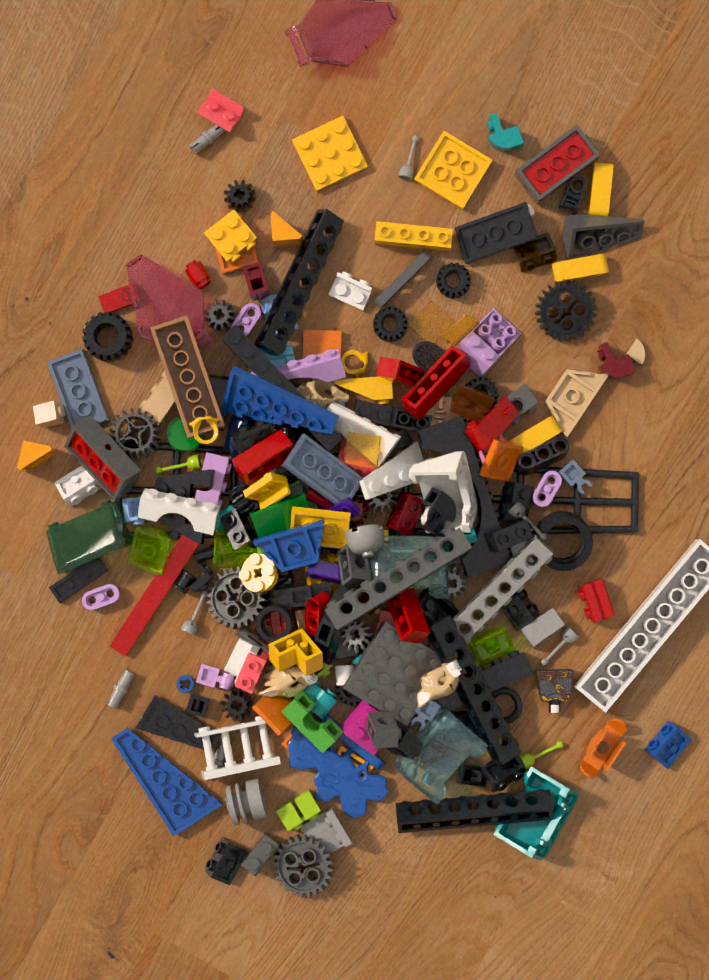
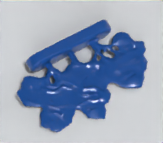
[288,715,389,818]

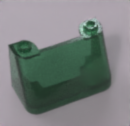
[46,499,135,575]

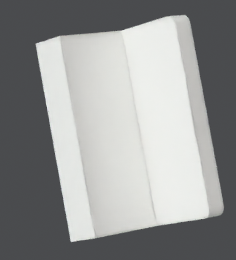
[224,638,260,683]

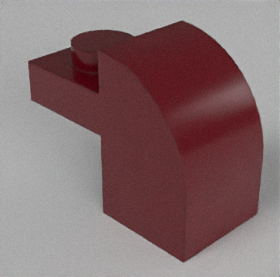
[243,262,270,301]
[597,342,636,379]

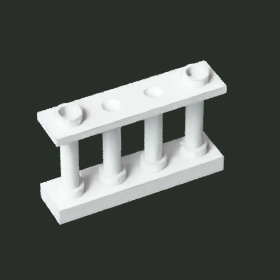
[194,716,281,780]

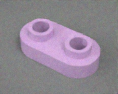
[231,303,261,336]
[532,471,562,507]
[82,584,120,610]

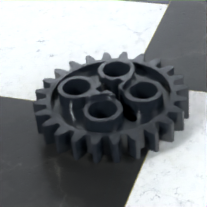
[535,279,598,342]

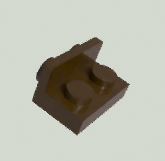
[513,232,557,272]

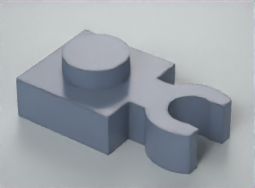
[558,459,592,494]
[410,700,441,731]

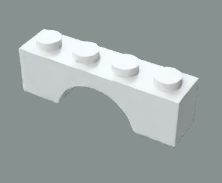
[138,488,220,535]

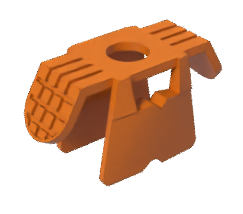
[580,718,628,779]

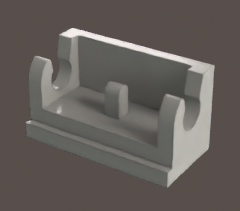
[521,608,565,649]

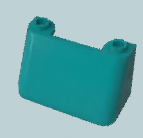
[494,767,579,860]

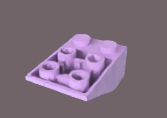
[456,308,521,377]

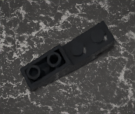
[354,399,432,433]
[260,582,333,611]
[314,584,356,665]

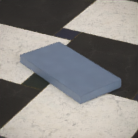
[47,349,110,429]
[282,433,363,505]

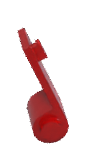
[465,396,519,451]

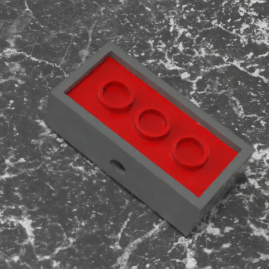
[514,125,600,205]
[64,415,141,501]

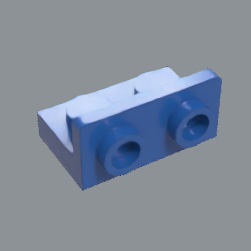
[645,721,692,769]

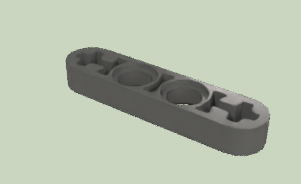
[374,250,433,309]

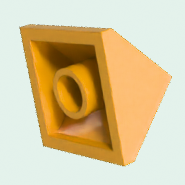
[270,211,303,247]
[17,440,58,472]

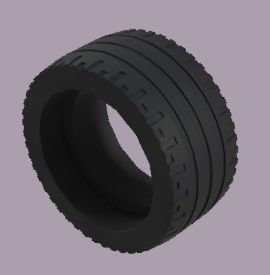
[534,511,593,571]

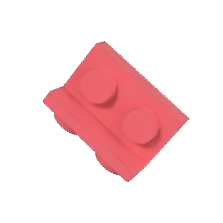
[197,89,245,132]
[235,650,269,694]

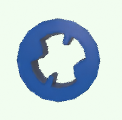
[177,675,194,693]

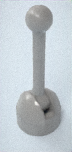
[398,135,419,181]
[181,590,208,636]
[541,627,579,666]

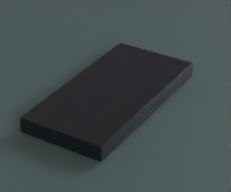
[454,202,538,264]

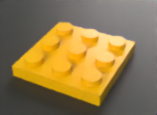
[292,116,368,192]
[414,131,493,210]

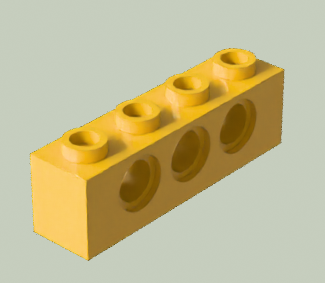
[374,221,453,252]

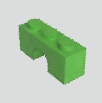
[282,690,344,753]

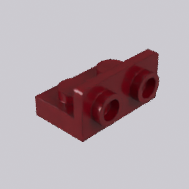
[386,491,424,536]

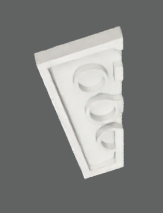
[327,402,401,467]
[359,441,424,500]

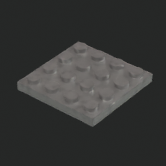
[343,620,442,726]

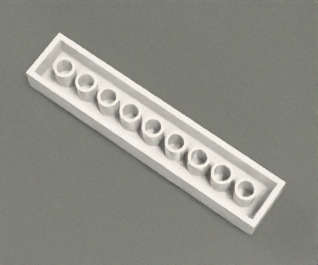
[573,539,709,713]

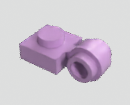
[196,664,235,690]

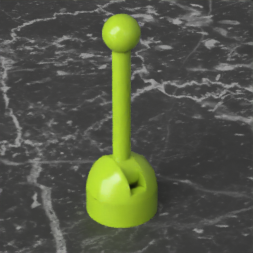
[155,454,202,474]
[519,741,564,770]

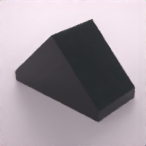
[456,761,487,787]

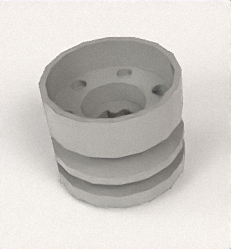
[225,778,268,826]

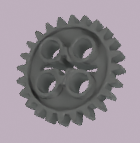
[206,566,268,629]
[272,834,335,898]

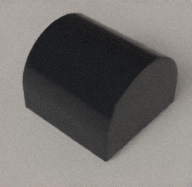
[185,693,210,717]

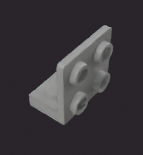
[300,807,352,853]

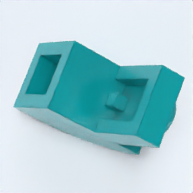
[486,113,524,152]

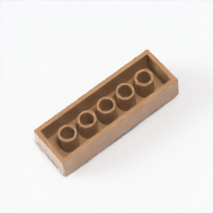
[150,315,225,440]

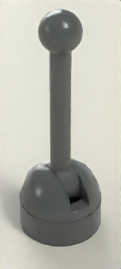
[509,502,548,541]

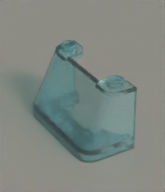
[370,536,449,599]
[394,708,488,805]

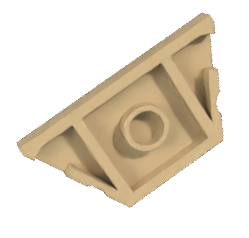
[545,369,608,437]

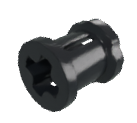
[173,569,197,594]

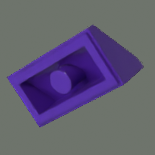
[305,560,342,584]

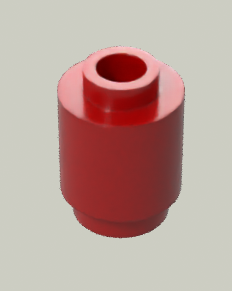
[185,260,211,290]

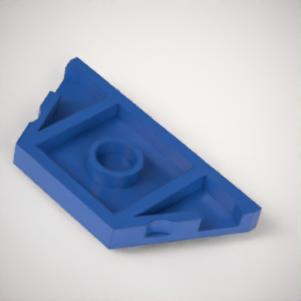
[253,519,324,572]

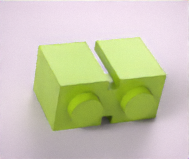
[276,789,321,831]

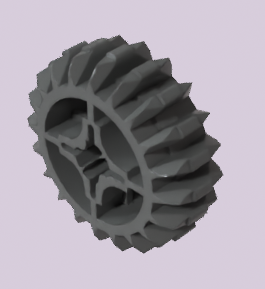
[109,408,161,460]

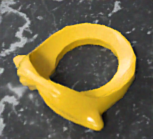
[341,350,368,378]
[189,416,219,444]

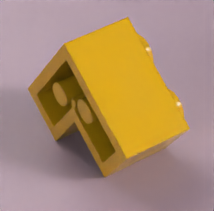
[268,628,323,676]

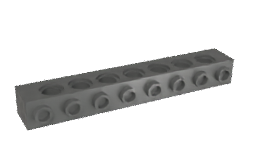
[325,527,472,632]

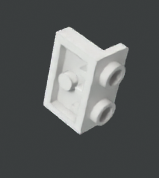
[328,272,373,311]
[54,466,102,507]

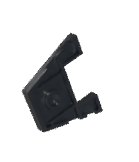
[155,469,215,544]

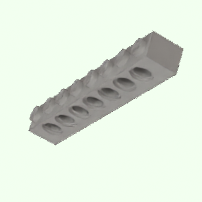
[428,534,553,657]

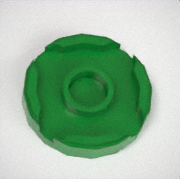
[166,416,205,453]

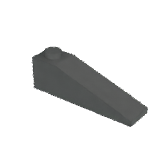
[563,214,645,260]

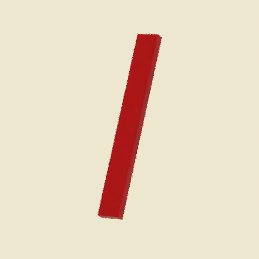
[110,522,206,657]

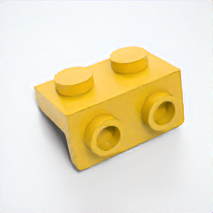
[243,472,291,509]

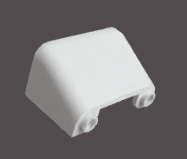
[409,451,478,533]

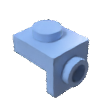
[122,497,146,525]

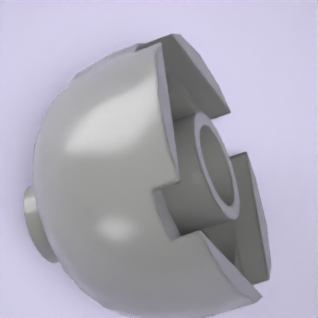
[345,524,385,558]

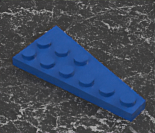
[221,366,339,434]
[111,728,223,836]

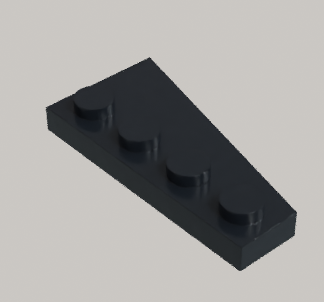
[135,695,221,750]

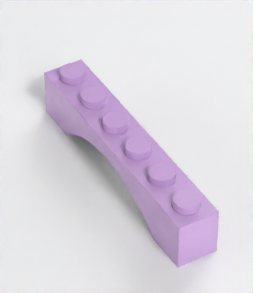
[228,349,346,382]

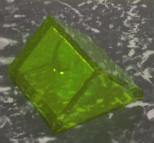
[127,526,172,576]
[213,530,258,569]
[469,624,515,666]

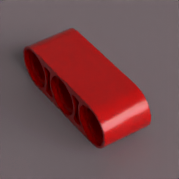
[305,592,331,646]

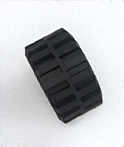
[82,312,133,362]

